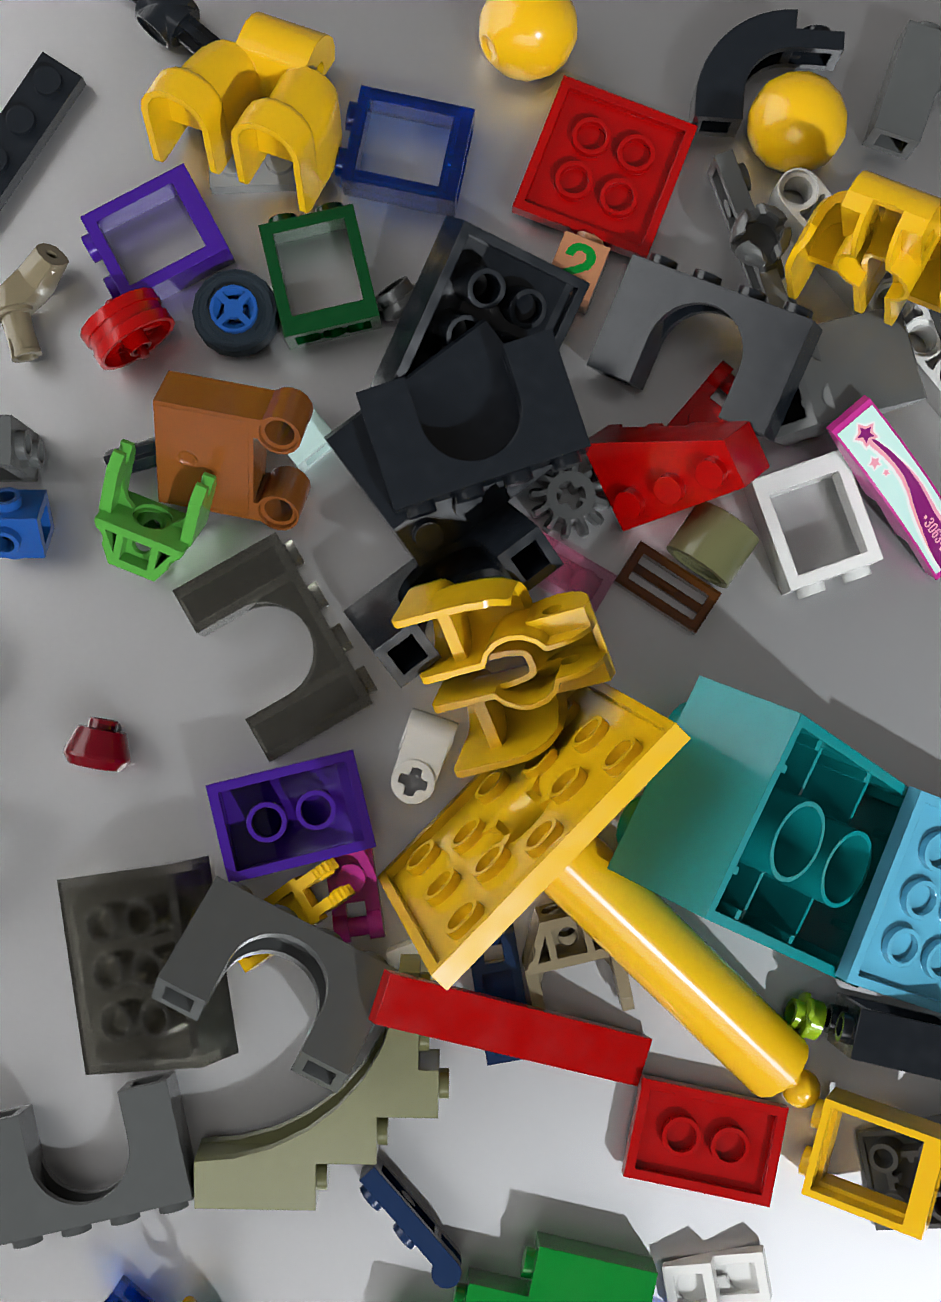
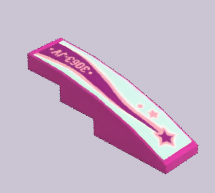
[826,395,941,580]

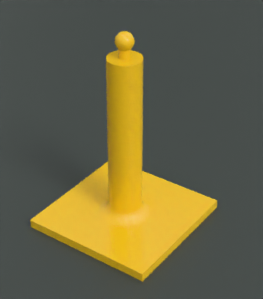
[377,682,821,1109]

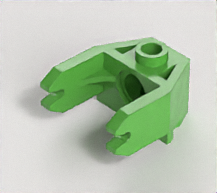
[94,439,217,582]

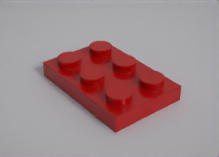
[621,1074,789,1207]

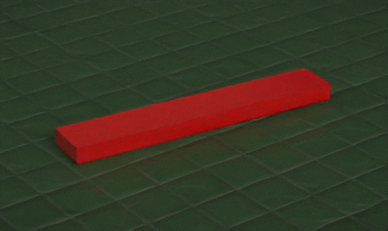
[368,969,653,1087]

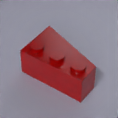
[586,421,770,531]

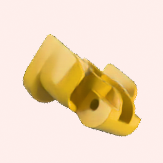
[141,11,342,214]
[785,170,941,326]
[391,577,616,778]

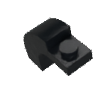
[689,9,845,138]

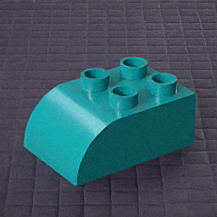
[607,675,909,988]

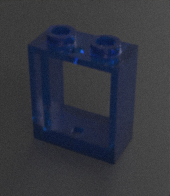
[335,85,475,217]

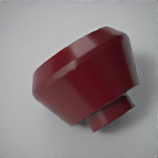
[63,717,131,772]

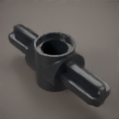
[129,0,221,54]

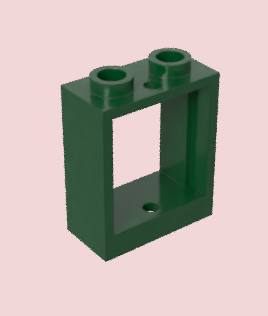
[258,202,382,350]

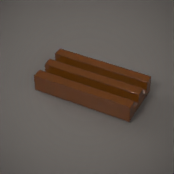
[613,541,722,635]

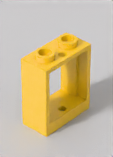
[798,1087,941,1240]

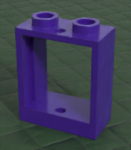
[80,163,235,301]

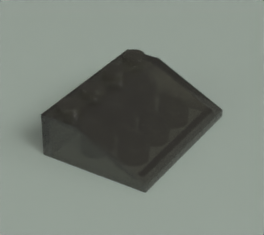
[57,856,239,1075]

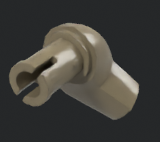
[0,243,69,363]

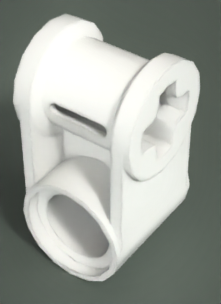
[391,708,459,805]

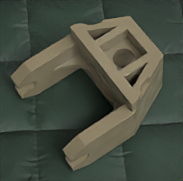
[522,902,635,1011]

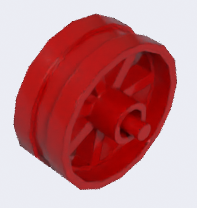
[80,287,175,370]

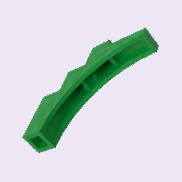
[452,1231,658,1302]

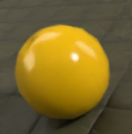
[479,0,577,82]
[747,71,847,174]

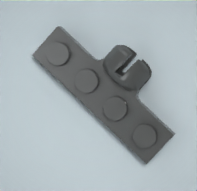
[707,149,797,308]

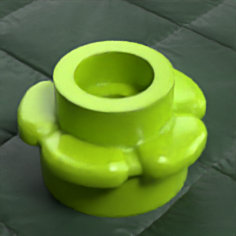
[784,992,827,1040]

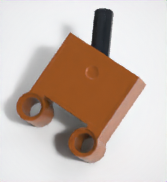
[103,370,313,530]

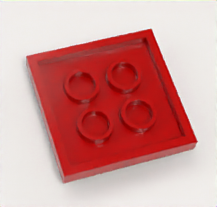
[512,75,698,259]

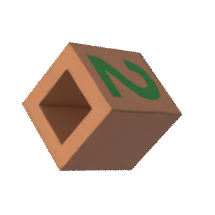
[552,230,611,314]

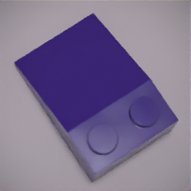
[205,749,376,882]

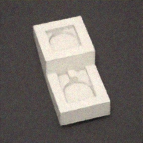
[662,1245,773,1302]

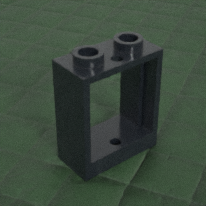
[824,992,941,1080]

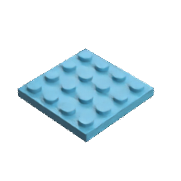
[835,786,941,1013]

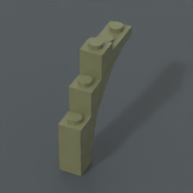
[194,954,449,1211]

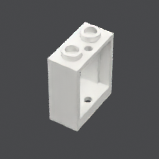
[743,450,884,600]

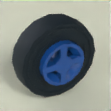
[192,269,280,358]

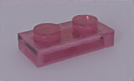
[536,532,617,612]

